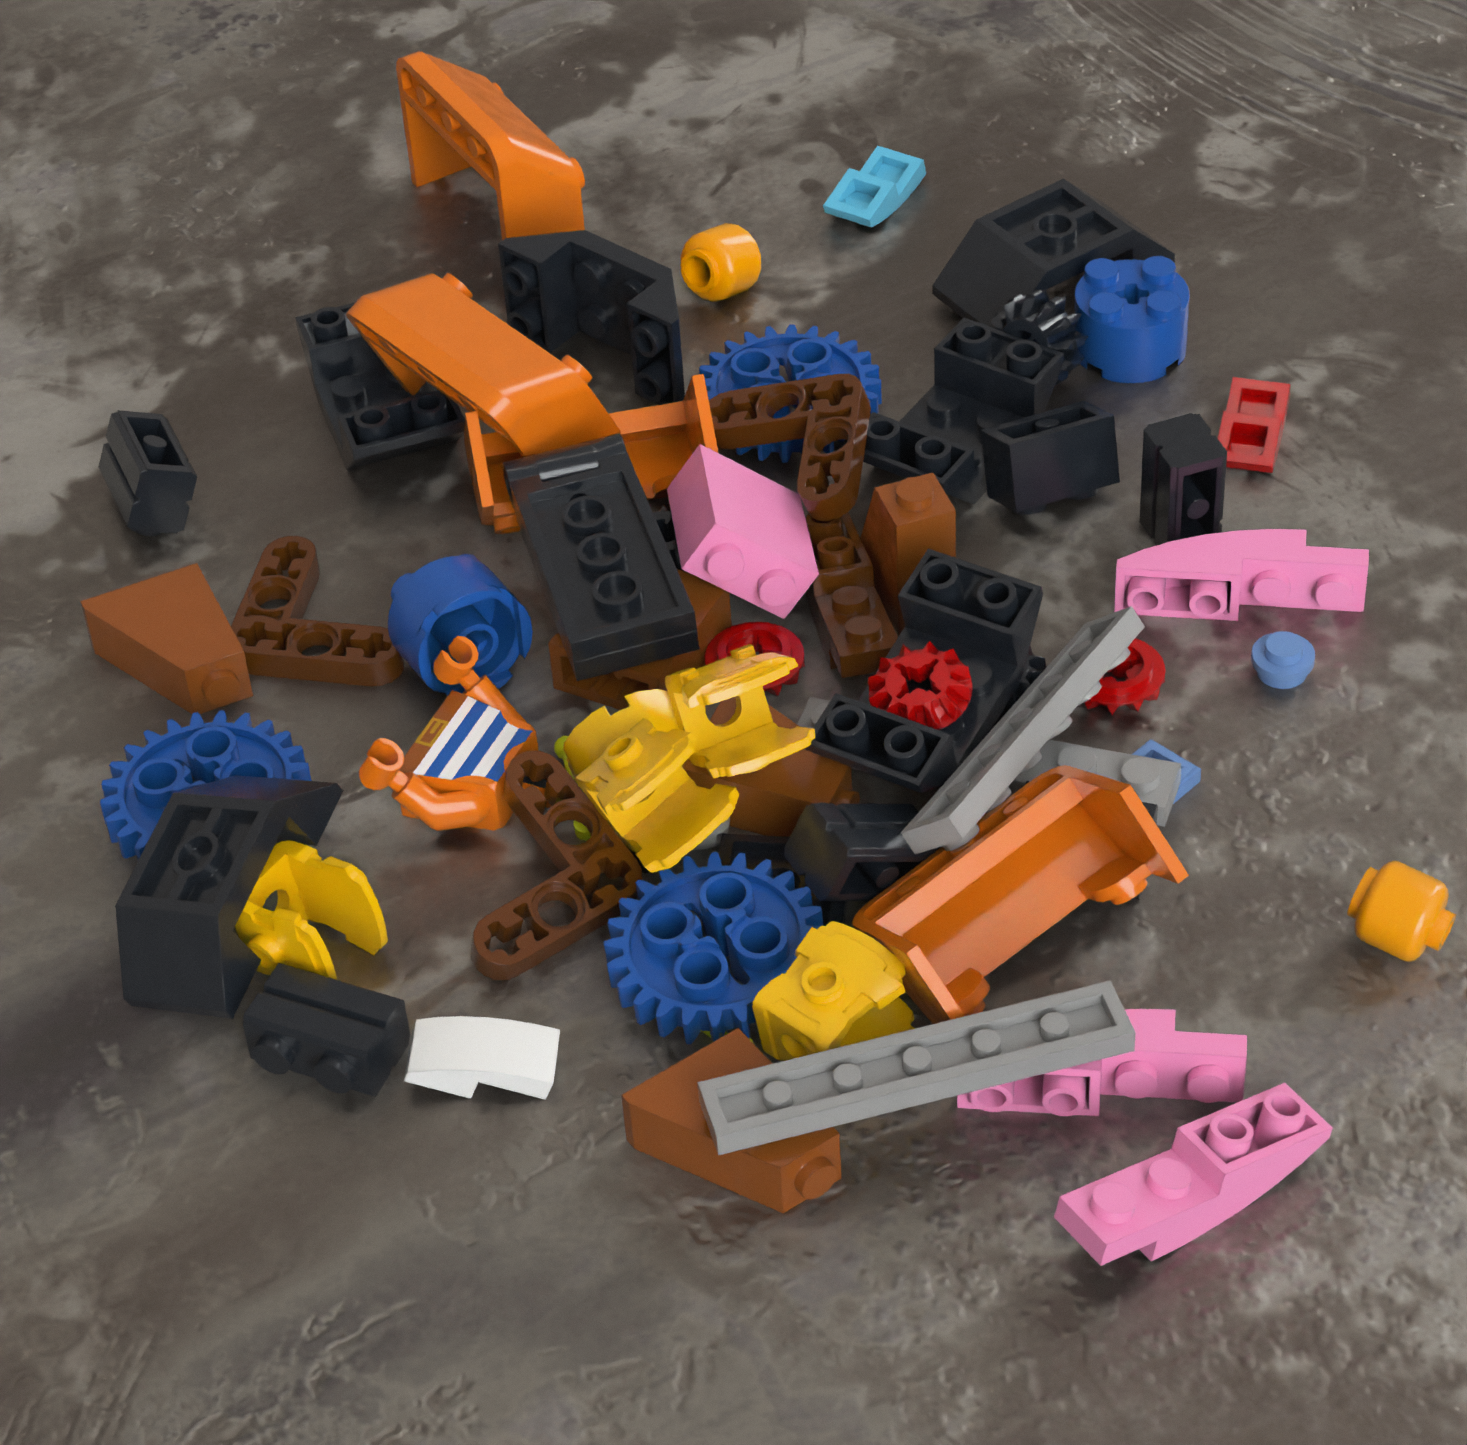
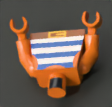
[359,636,551,831]

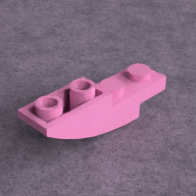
[1114,529,1369,621]
[957,1009,1247,1116]
[1054,1083,1333,1266]

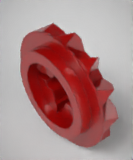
[705,621,805,696]
[1084,638,1166,715]
[868,641,973,730]

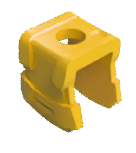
[665,644,815,778]
[575,718,739,873]
[235,840,388,980]
[752,921,914,1061]

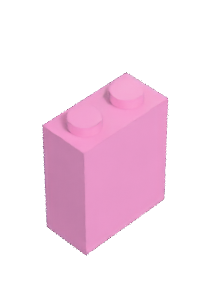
[667,444,819,619]

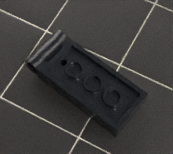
[502,433,700,681]

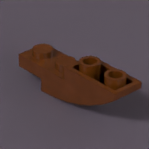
[805,512,898,678]

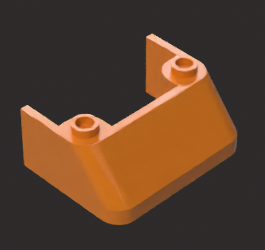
[396,51,585,240]
[346,273,621,457]
[464,374,718,534]
[852,765,1189,1024]

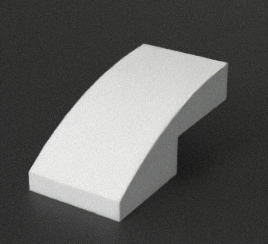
[404,1016,560,1100]

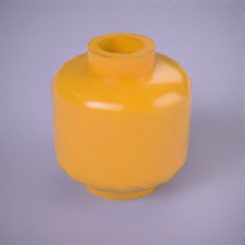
[680,223,761,302]
[1347,861,1456,962]

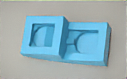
[823,145,926,227]

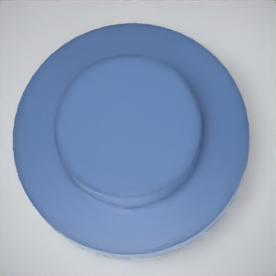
[1251,631,1315,689]

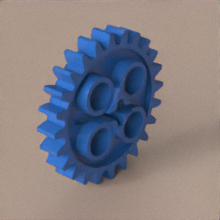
[699,324,882,463]
[100,710,312,860]
[604,852,823,1045]

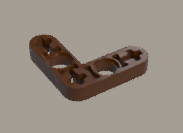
[709,374,871,521]
[231,535,404,686]
[471,750,642,980]

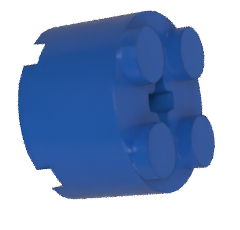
[1074,256,1190,383]
[388,554,533,696]

